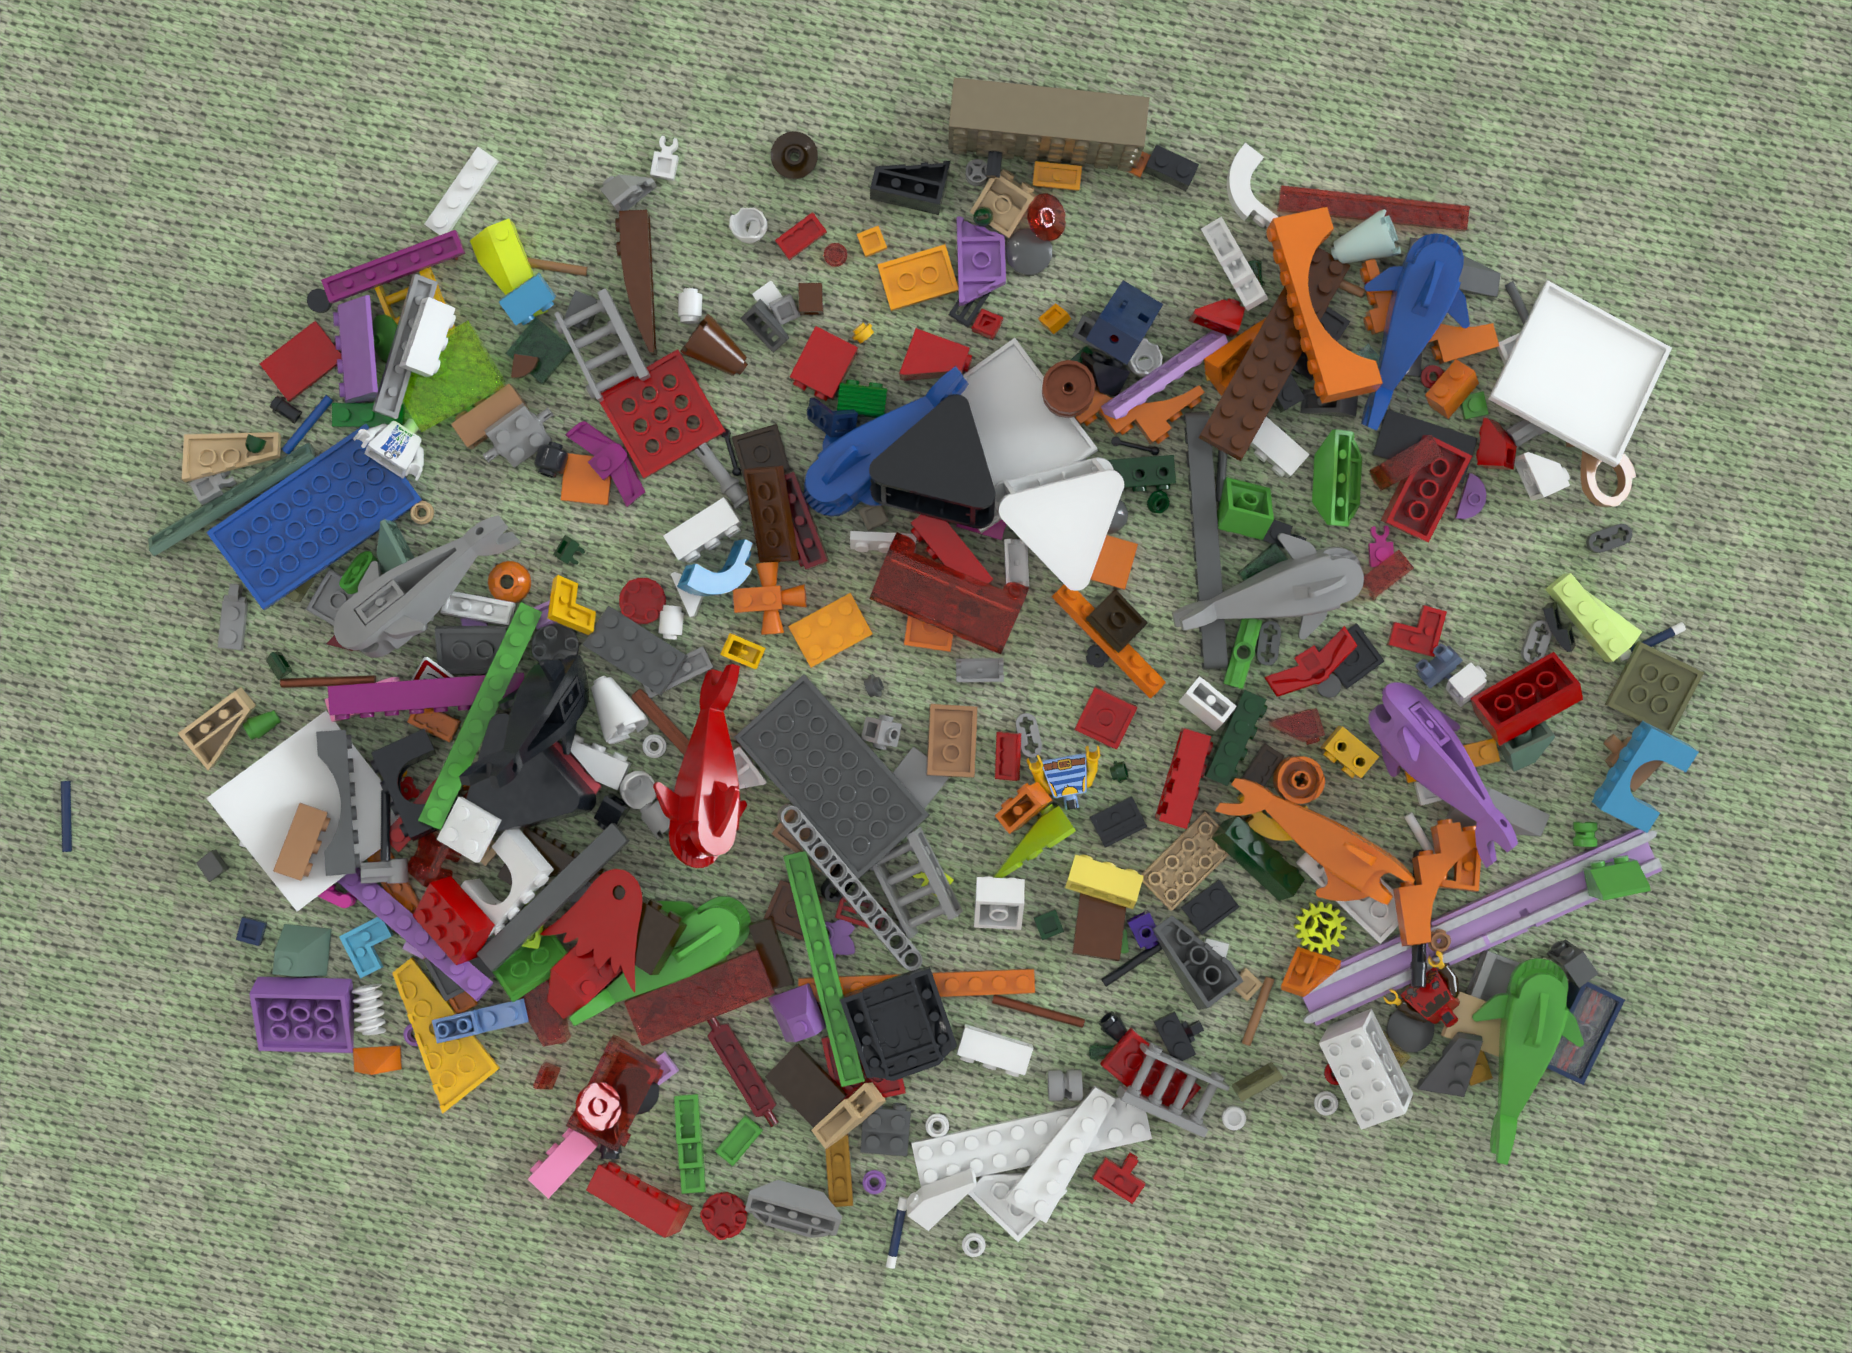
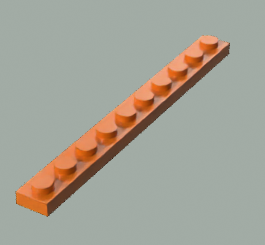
[798,969,1035,1002]

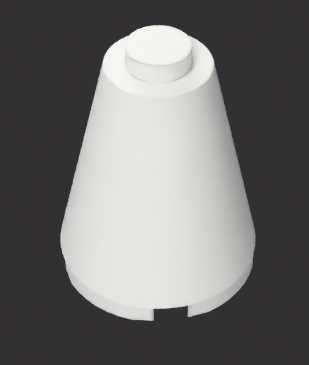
[591,676,649,744]

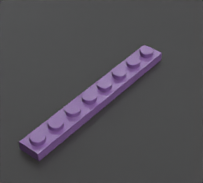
[337,868,494,1002]

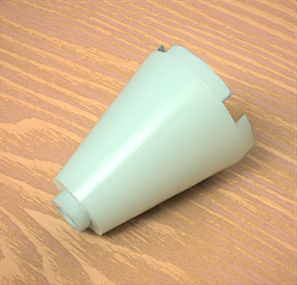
[1331,209,1401,264]

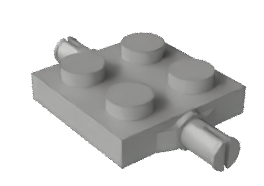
[482,403,554,468]

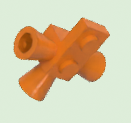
[733,562,807,635]

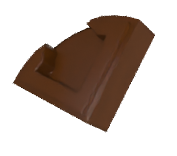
[511,354,539,379]

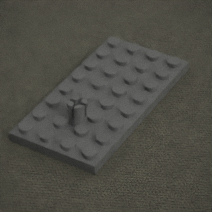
[734,674,930,879]

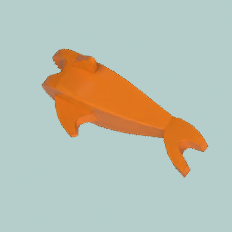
[1215,778,1415,905]

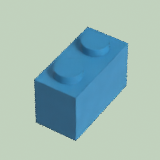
[499,273,556,326]

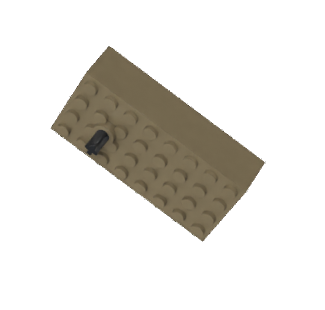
[948,77,1150,178]

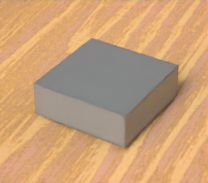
[769,293,800,325]

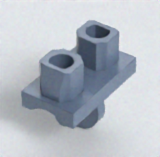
[1415,643,1463,689]

